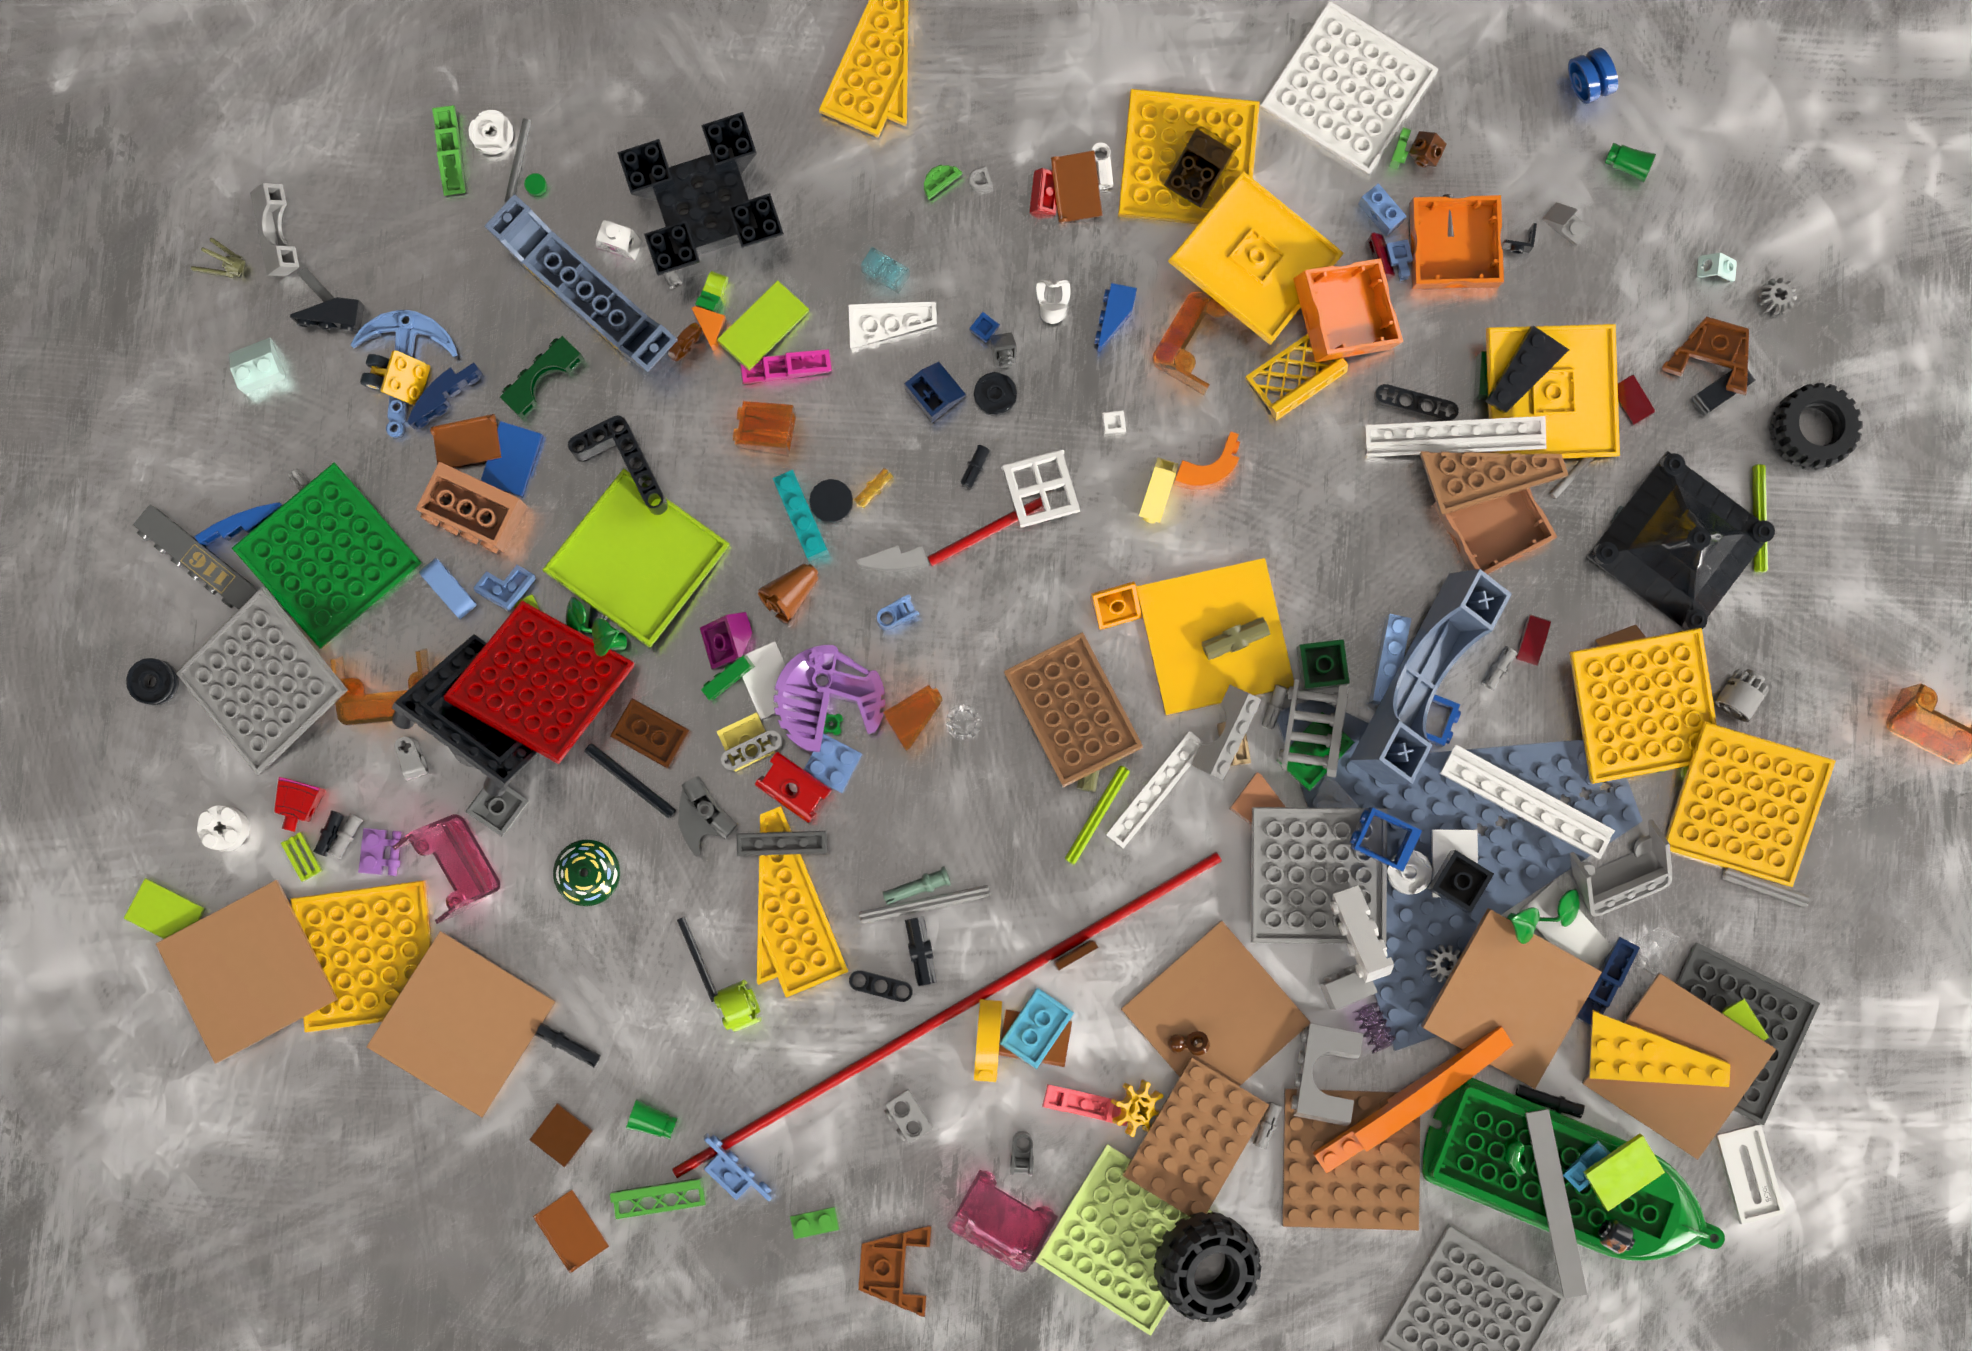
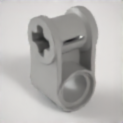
[395,737,429,781]

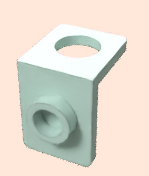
[1697,253,1737,282]

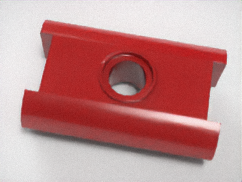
[755,751,832,823]

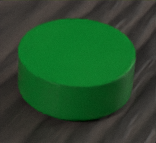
[524,173,547,197]

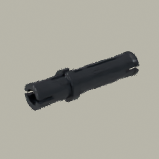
[535,1023,601,1068]
[1515,1084,1585,1119]

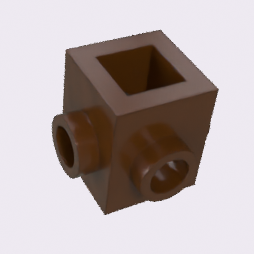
[1408,131,1447,168]

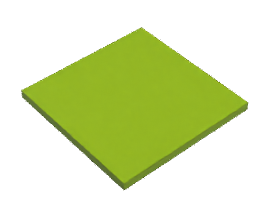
[542,468,730,648]

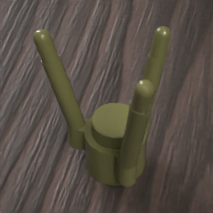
[191,238,245,279]

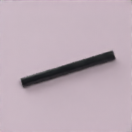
[677,917,718,1002]

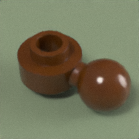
[1168,1031,1210,1056]

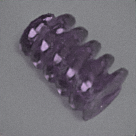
[1352,1002,1396,1054]

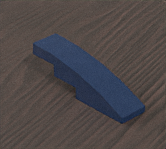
[1576,937,1640,1027]

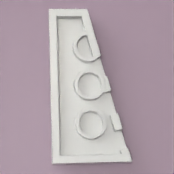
[849,302,937,349]

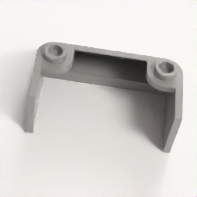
[1570,819,1673,916]

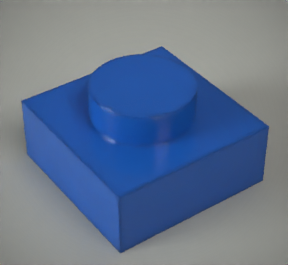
[969,312,1000,344]

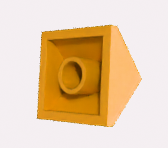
[1090,581,1142,630]

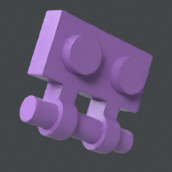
[358,828,403,876]

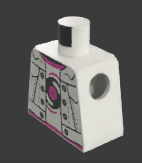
[596,220,642,261]

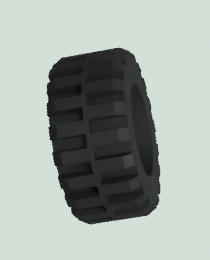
[1770,383,1863,471]

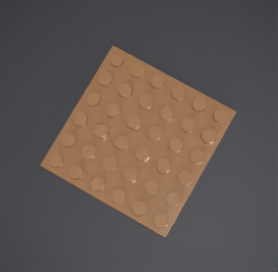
[1282,1089,1420,1231]

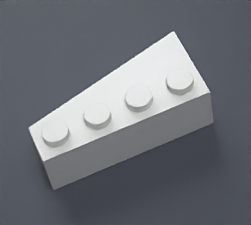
[1330,885,1394,983]

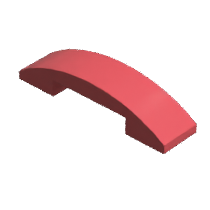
[1042,1084,1128,1126]

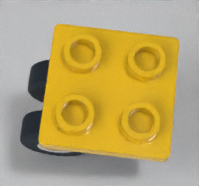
[360,350,430,406]

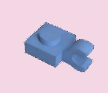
[1385,239,1413,281]

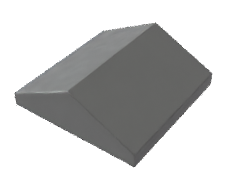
[465,786,528,837]

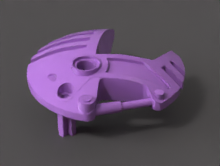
[774,645,885,753]

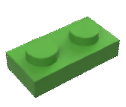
[790,1206,839,1239]

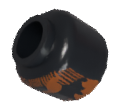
[1598,1218,1635,1254]

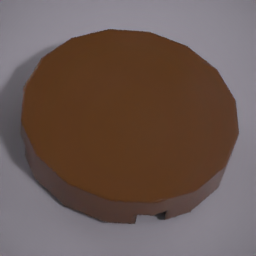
[668,322,703,361]

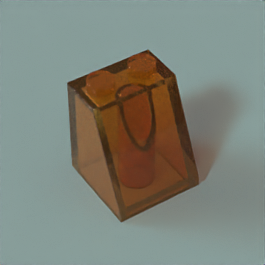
[733,401,797,457]
[883,685,943,754]

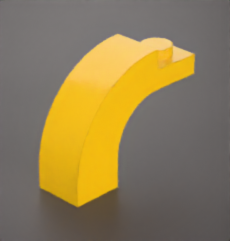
[974,999,1002,1082]

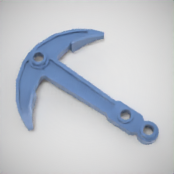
[350,310,458,439]

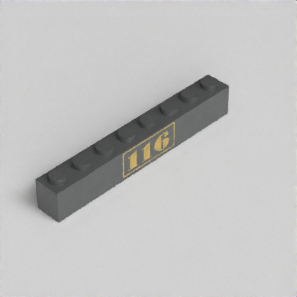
[133,505,291,617]

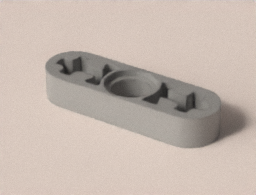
[721,730,782,770]

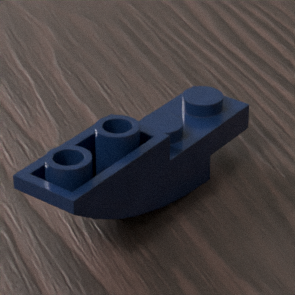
[407,362,483,429]

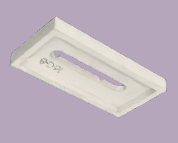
[1715,1124,1786,1224]

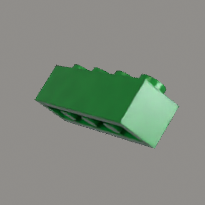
[701,655,755,700]

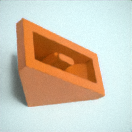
[692,306,727,351]

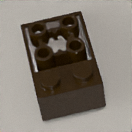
[1164,126,1238,208]

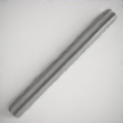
[859,885,990,923]

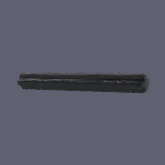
[584,743,676,819]

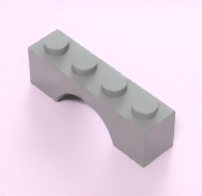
[250,183,299,276]
[1192,685,1261,780]

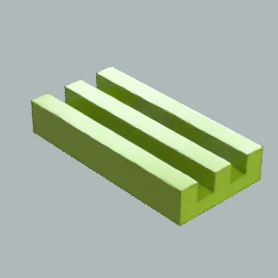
[281,832,323,882]

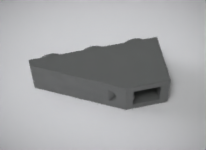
[990,332,1017,368]

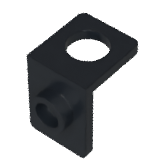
[1501,223,1537,254]

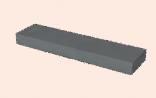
[736,831,827,856]

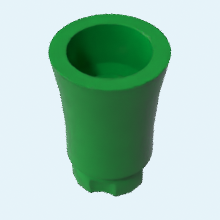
[1605,143,1656,183]
[626,1099,678,1139]

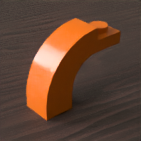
[1174,431,1240,490]

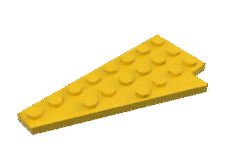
[819,0,909,138]

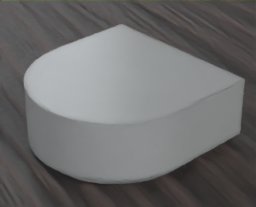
[969,166,993,192]

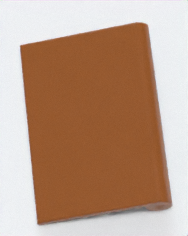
[1051,150,1103,223]
[430,414,502,468]
[999,1009,1072,1067]
[533,1190,609,1273]

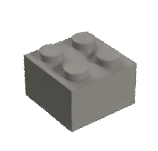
[1319,964,1378,1010]

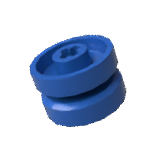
[1568,47,1618,104]

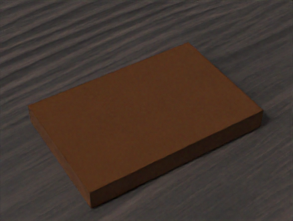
[610,698,690,769]
[1053,940,1099,970]

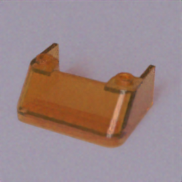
[1152,292,1246,396]
[330,648,430,725]

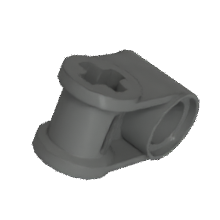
[1010,1131,1033,1176]

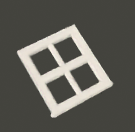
[1001,449,1080,528]

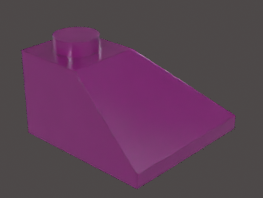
[700,612,752,670]

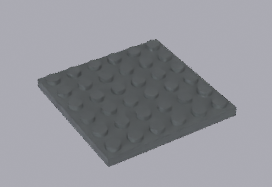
[1677,943,1820,1125]

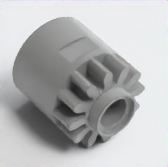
[1715,669,1770,722]

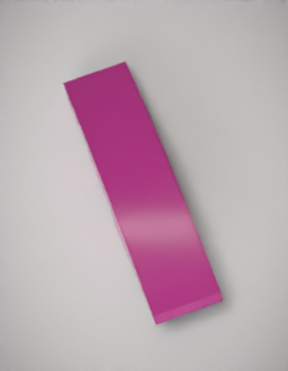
[740,349,832,384]

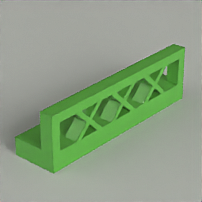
[610,1177,706,1219]

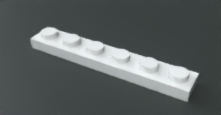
[1106,731,1207,849]

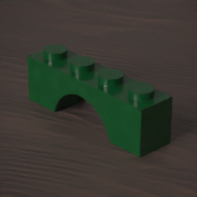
[500,336,584,419]

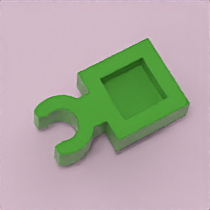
[1389,127,1411,169]

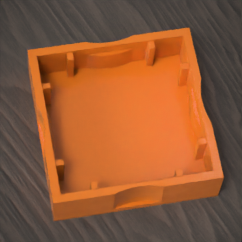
[1409,195,1504,289]
[1293,258,1403,362]

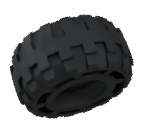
[1153,1212,1262,1322]

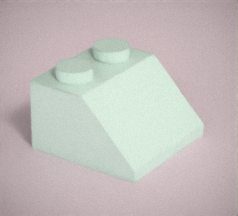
[229,338,286,394]

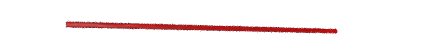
[672,852,1222,1178]

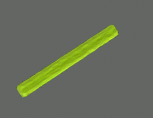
[1752,464,1768,573]
[1065,766,1130,864]

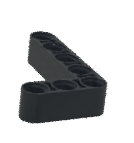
[568,415,668,515]

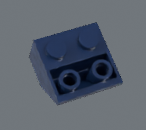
[904,361,966,423]

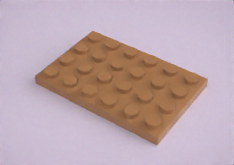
[1004,632,1143,787]
[1122,1058,1269,1216]

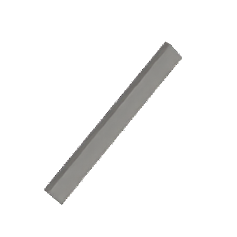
[1525,1109,1587,1298]

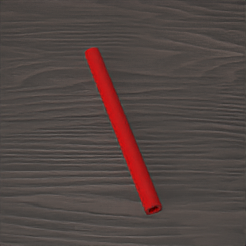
[927,497,1044,566]

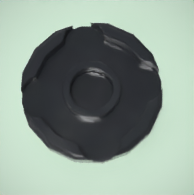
[974,372,1017,416]
[809,479,853,523]

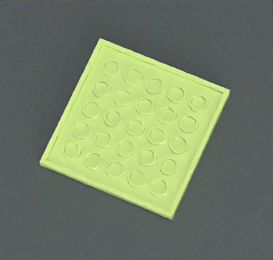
[1035,1144,1213,1336]

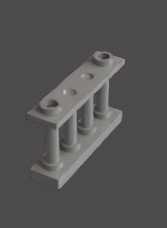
[1278,679,1348,777]

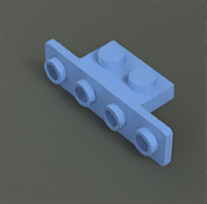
[703,1133,772,1201]

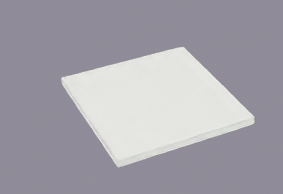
[1259,1,1438,176]

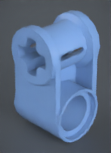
[877,595,920,630]

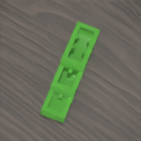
[432,105,466,196]

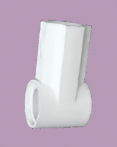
[1091,142,1113,190]

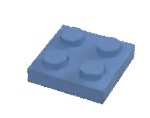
[804,734,862,793]

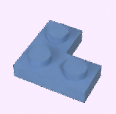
[473,565,536,612]

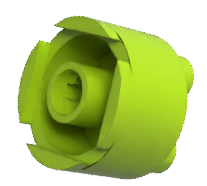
[714,980,762,1032]

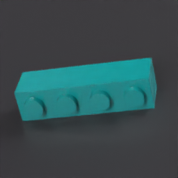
[773,470,829,562]

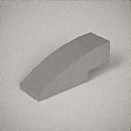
[857,545,929,572]

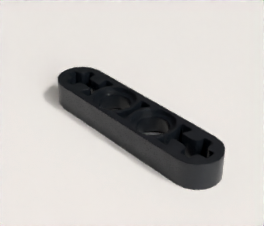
[1374,384,1459,421]

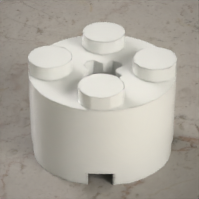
[197,805,250,851]

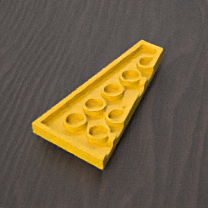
[1589,1010,1730,1087]

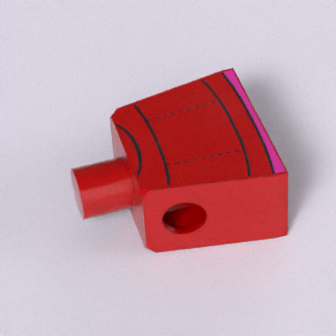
[274,777,326,832]

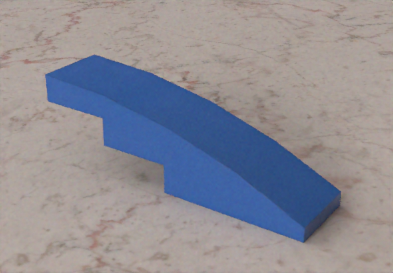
[194,502,283,547]

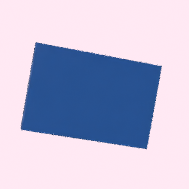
[480,421,543,497]

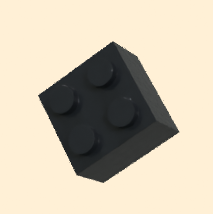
[1428,850,1494,913]

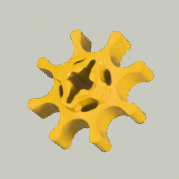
[1111,1079,1164,1137]

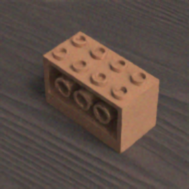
[416,462,527,554]

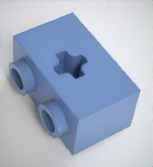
[1358,183,1407,237]

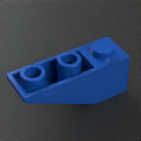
[1094,283,1137,352]

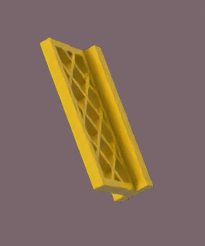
[1245,334,1348,421]

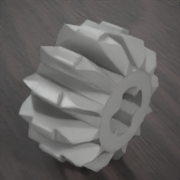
[1758,277,1798,316]
[1426,945,1460,983]

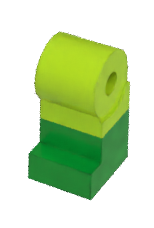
[695,271,729,313]

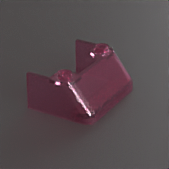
[392,814,500,924]

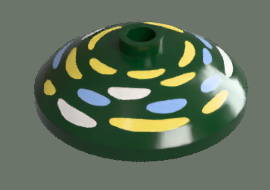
[553,839,620,906]

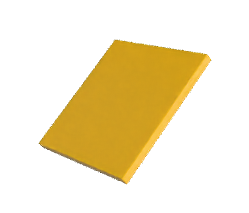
[1168,171,1344,345]
[1486,324,1620,459]
[1136,558,1294,716]

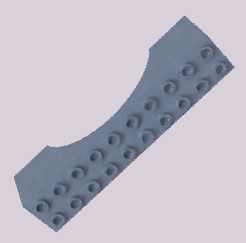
[1350,569,1512,784]

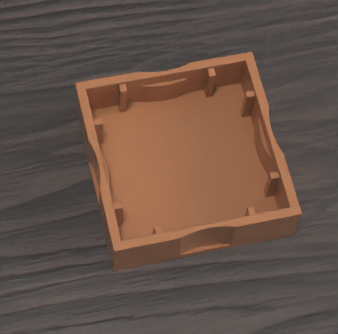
[1433,488,1557,575]

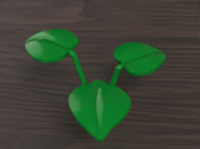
[566,597,627,656]
[1507,888,1580,944]

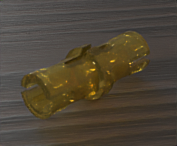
[854,468,894,509]

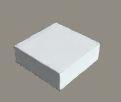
[1101,410,1126,435]

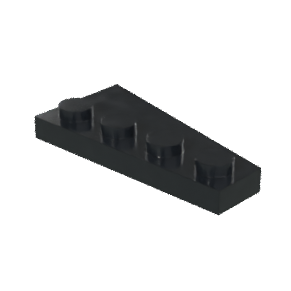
[1485,326,1570,413]

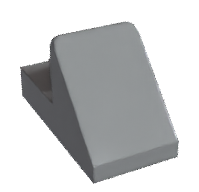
[1542,202,1591,247]

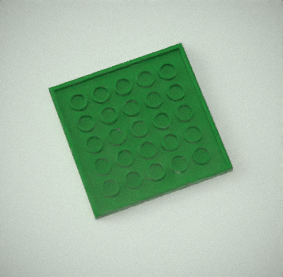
[232,462,423,649]

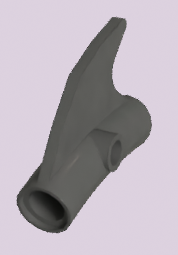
[678,776,738,857]

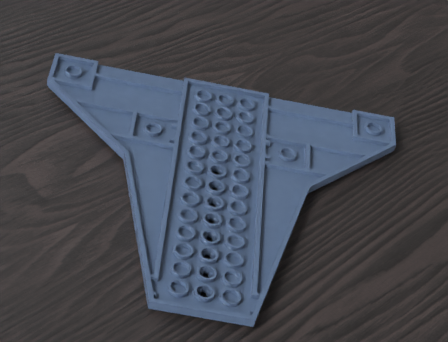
[1277,700,1643,1051]

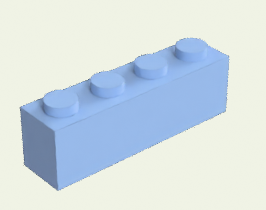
[1369,614,1411,705]

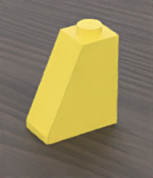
[1139,457,1178,523]

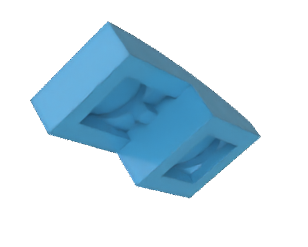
[1563,1140,1610,1192]

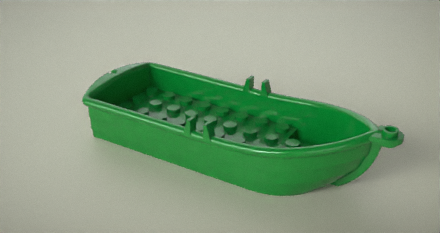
[1422,1078,1725,1261]

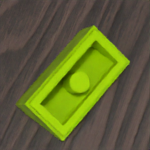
[1722,998,1769,1041]

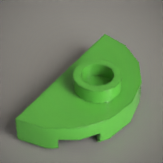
[924,165,962,201]

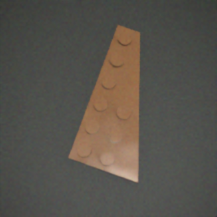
[1420,451,1569,516]

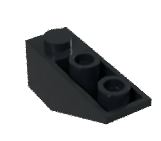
[290,297,364,333]

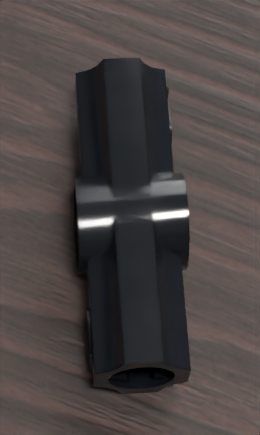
[905,916,937,986]

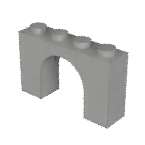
[1291,1023,1363,1126]

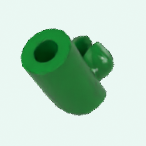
[1505,1141,1526,1177]

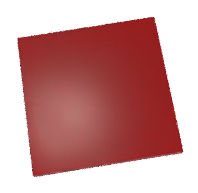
[444,601,634,764]

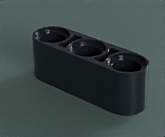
[1691,370,1756,416]
[849,970,913,1002]

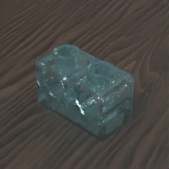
[861,247,910,294]

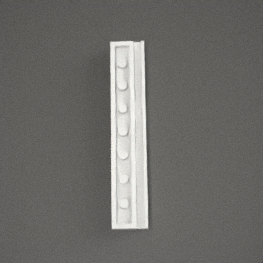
[1366,416,1547,457]
[1439,745,1615,859]

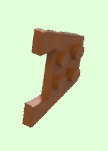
[1662,317,1749,396]
[858,1225,931,1317]

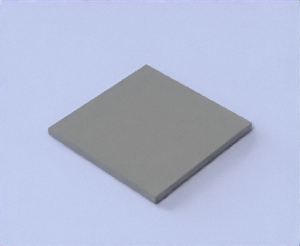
[176,587,348,775]
[1251,807,1387,944]
[1379,1224,1566,1351]

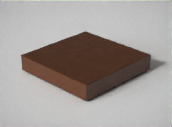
[529,1103,594,1168]

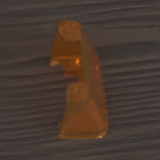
[1886,683,1972,765]

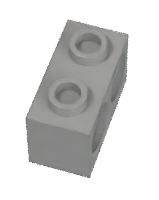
[884,1089,933,1144]

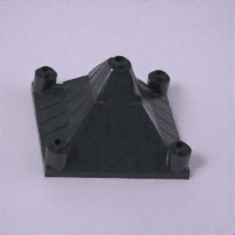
[1586,451,1775,630]
[392,634,539,797]

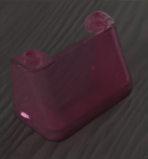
[947,1170,1058,1273]

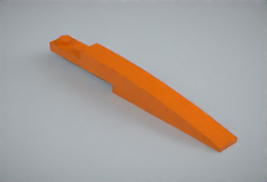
[1313,1026,1513,1174]

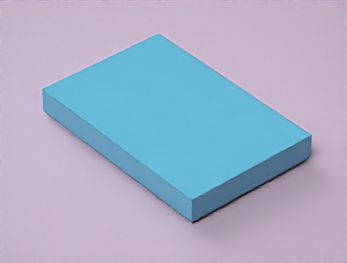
[999,988,1074,1070]

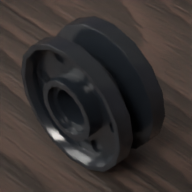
[126,658,179,705]

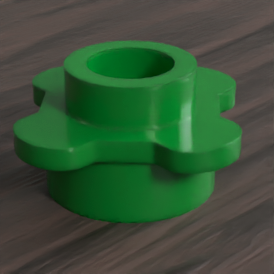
[823,712,843,735]

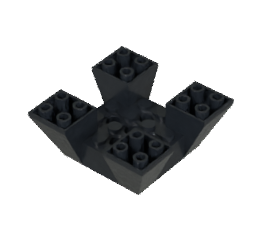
[617,112,784,276]

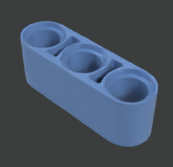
[419,558,477,620]

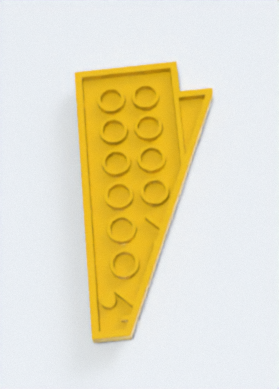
[757,806,849,998]

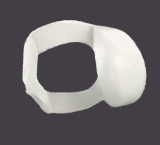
[1036,280,1071,324]

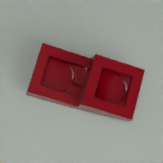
[1516,614,1551,666]

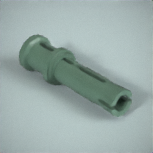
[883,866,951,905]

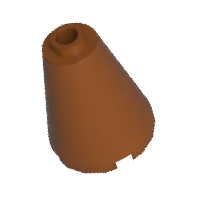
[758,563,818,623]

